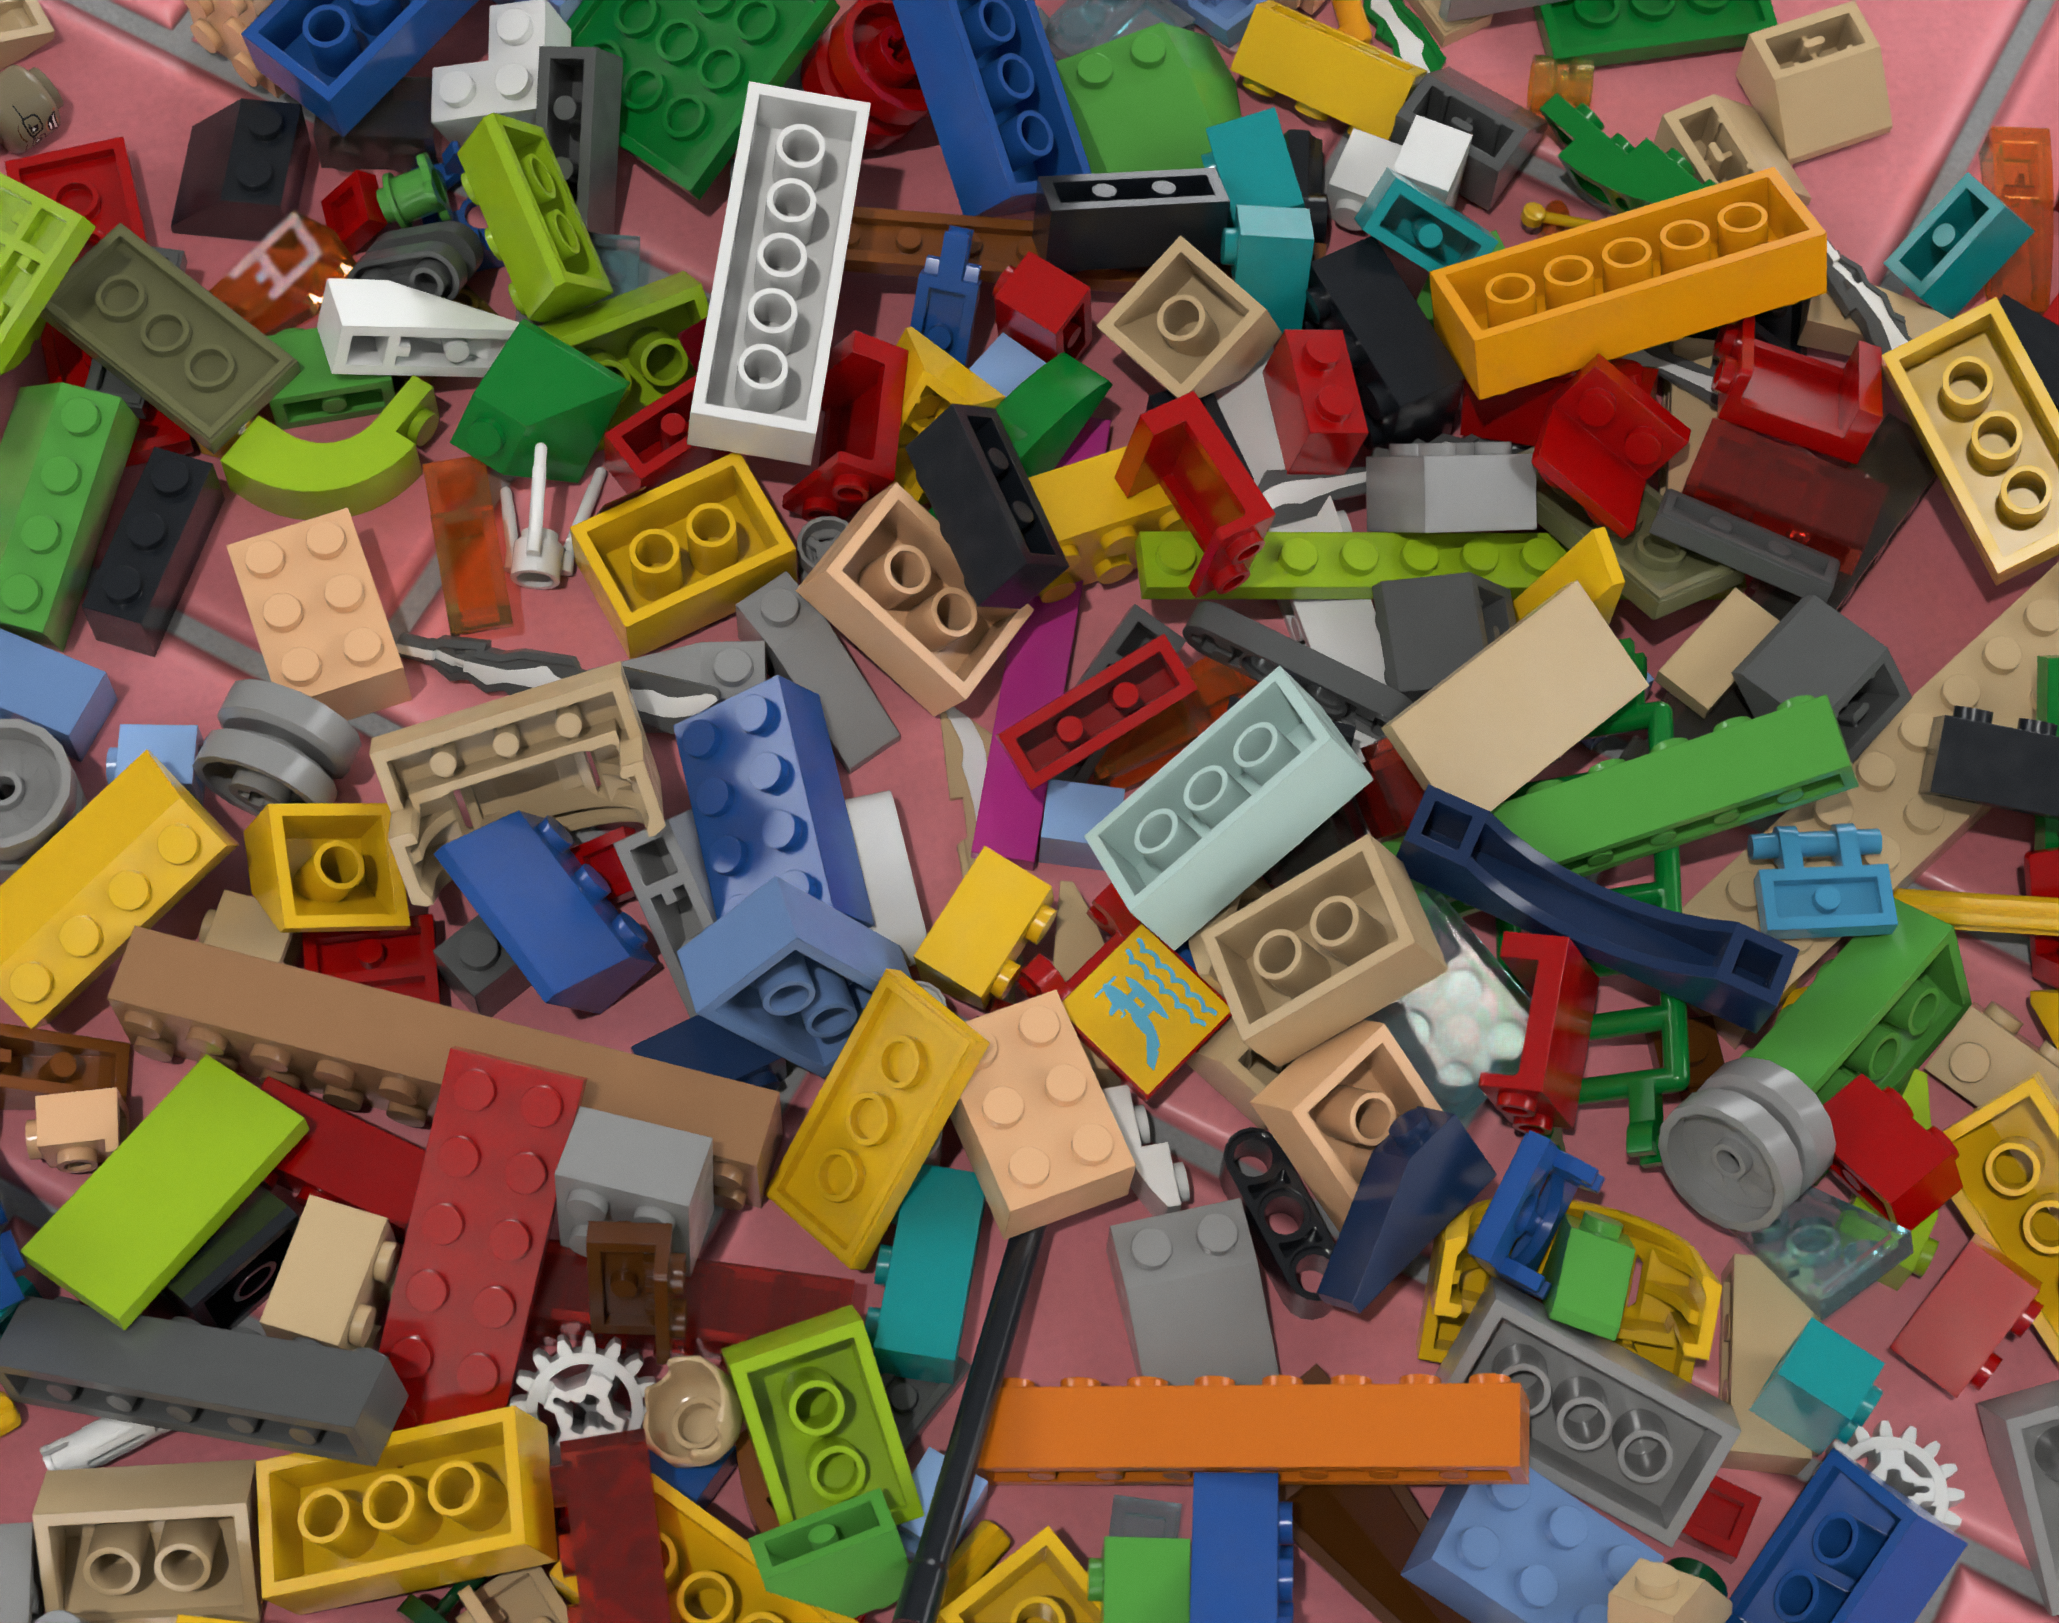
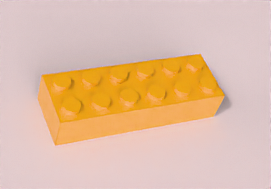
[1429,167,1827,400]

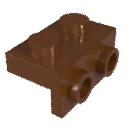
[586,1221,688,1365]

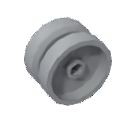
[192,679,362,817]
[0,719,88,883]
[1658,1057,1836,1233]

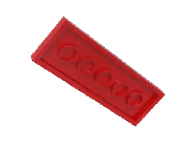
[4,136,194,467]
[378,1046,587,1432]

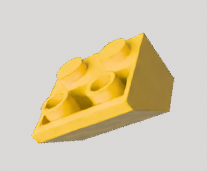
[888,326,1005,505]

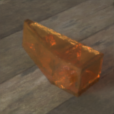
[209,211,356,336]

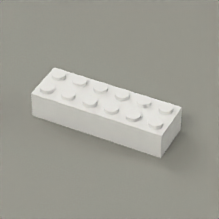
[687,81,871,466]

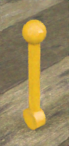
[1520,202,1595,228]

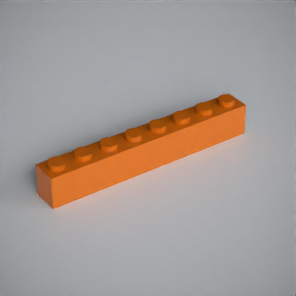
[976,1373,1530,1485]

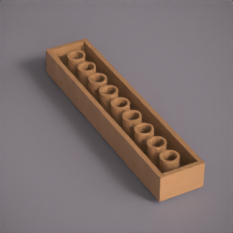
[107,926,783,1210]

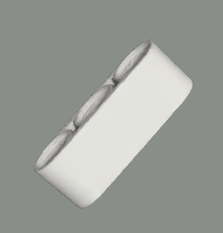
[845,790,927,967]

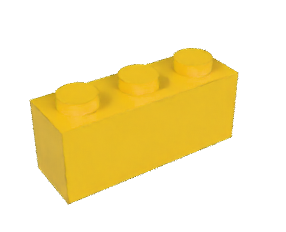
[1230,0,1428,141]

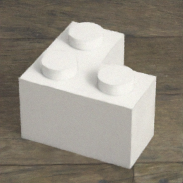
[431,0,571,146]
[1327,115,1473,231]

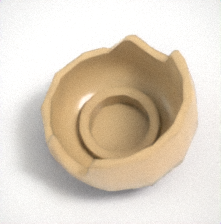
[642,1355,744,1468]

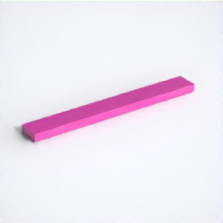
[971,417,1111,870]

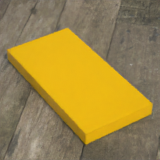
[764,968,990,1270]

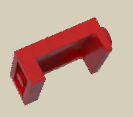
[1711,315,1883,465]
[782,330,909,522]
[1114,391,1276,598]
[1478,931,1600,1135]

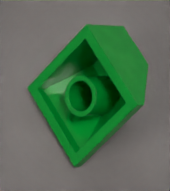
[450,318,631,483]

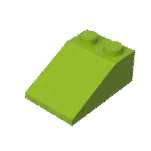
[721,1304,925,1526]

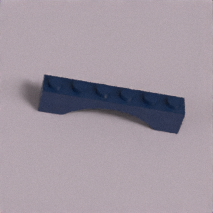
[1396,784,1800,1033]

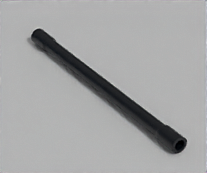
[892,1224,1048,1623]

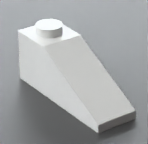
[317,278,519,377]

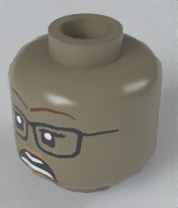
[0,65,64,154]

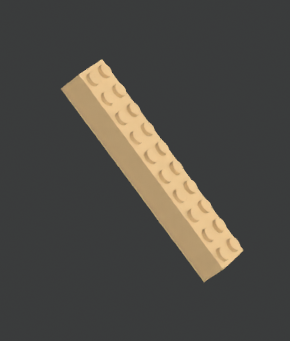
[1682,562,2059,1049]

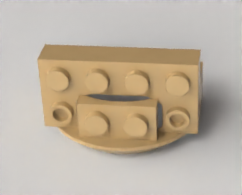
[369,661,666,907]

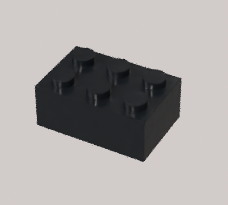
[1302,236,1465,450]

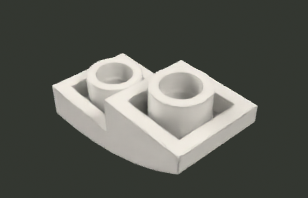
[1103,1085,1190,1216]

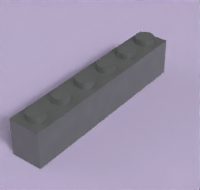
[0,1295,409,1467]

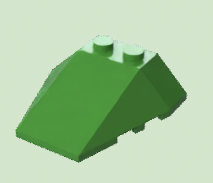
[1055,22,1241,174]

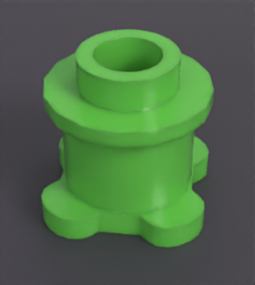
[376,152,454,229]

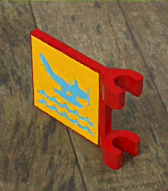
[1015,883,1232,1103]

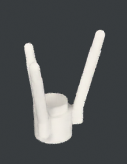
[500,442,607,590]

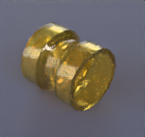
[1527,54,1594,115]

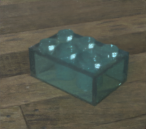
[1363,886,1531,1120]

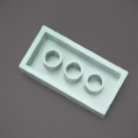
[1084,665,1374,951]

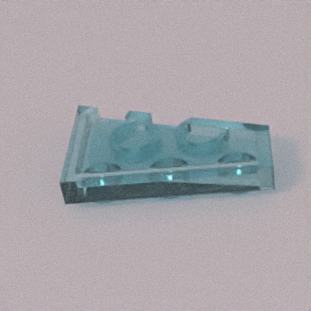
[1729,1187,1914,1321]

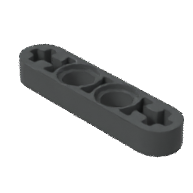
[1182,601,1414,744]

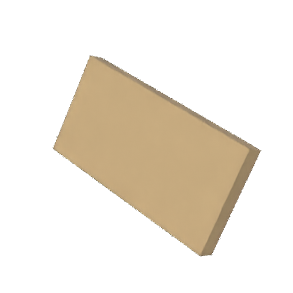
[1381,580,1650,812]

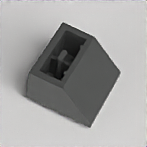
[1391,67,1549,211]
[1372,572,1516,702]
[1732,594,1912,763]

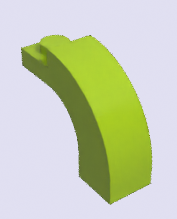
[220,375,440,520]

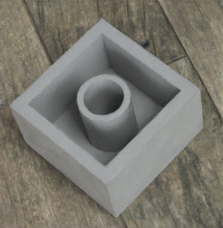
[1366,442,1537,533]
[554,1106,714,1277]

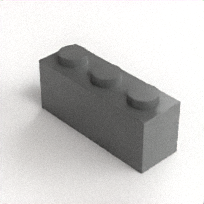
[536,46,623,238]

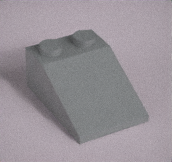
[1106,1198,1279,1386]
[1977,1380,2059,1616]

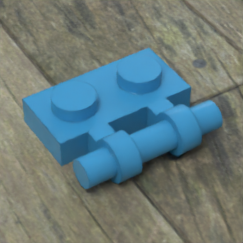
[1747,823,1898,940]

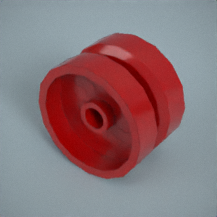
[800,0,930,150]

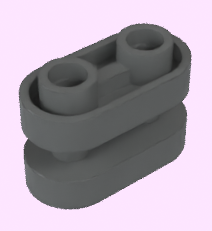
[347,221,484,301]

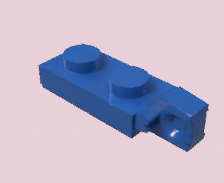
[910,225,982,367]

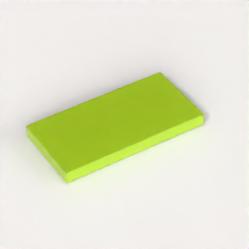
[20,1054,310,1331]

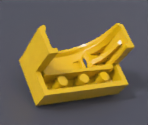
[1416,1196,1723,1383]

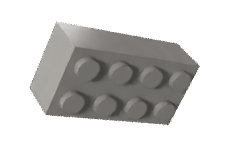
[1434,1276,1741,1548]

